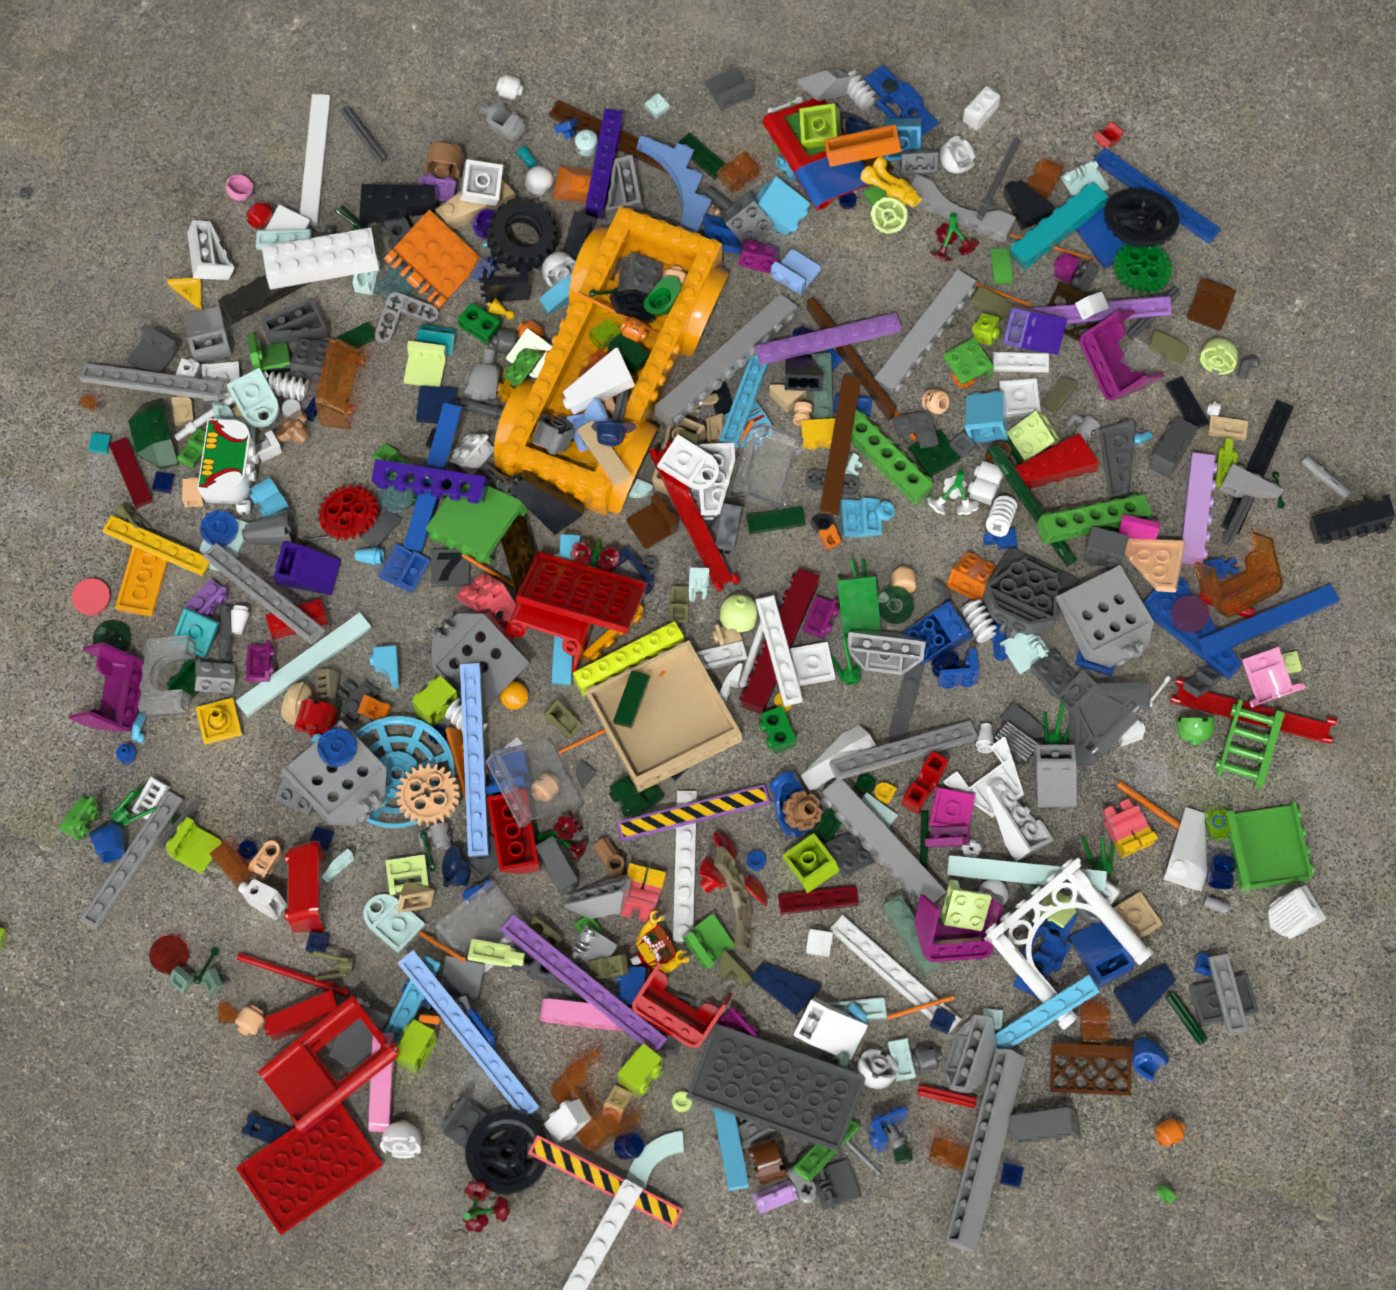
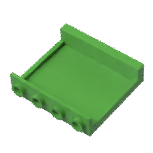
[426,484,528,564]
[1224,801,1314,891]

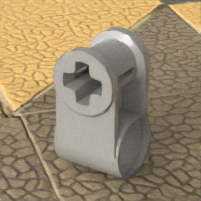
[786,1165,816,1203]

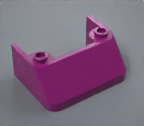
[1080,310,1165,401]
[69,642,145,732]
[914,891,1004,962]

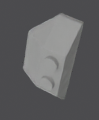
[848,630,926,675]
[564,874,631,919]
[943,1014,996,1093]

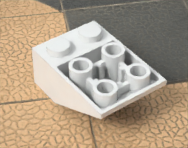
[794,997,868,1061]

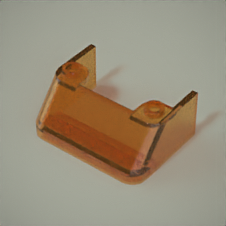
[315,338,366,430]
[1194,532,1283,618]
[551,1049,641,1152]

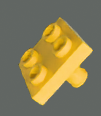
[195,698,242,745]

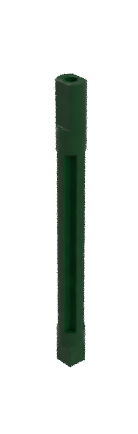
[987,444,1077,567]

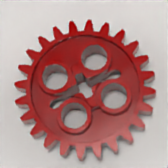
[318,484,379,541]

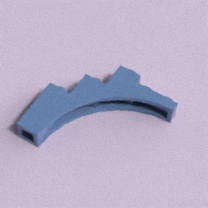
[637,135,711,233]

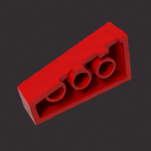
[1015,433,1099,490]

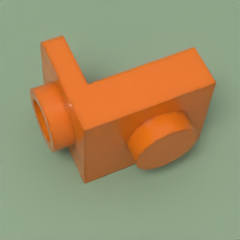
[357,695,391,721]

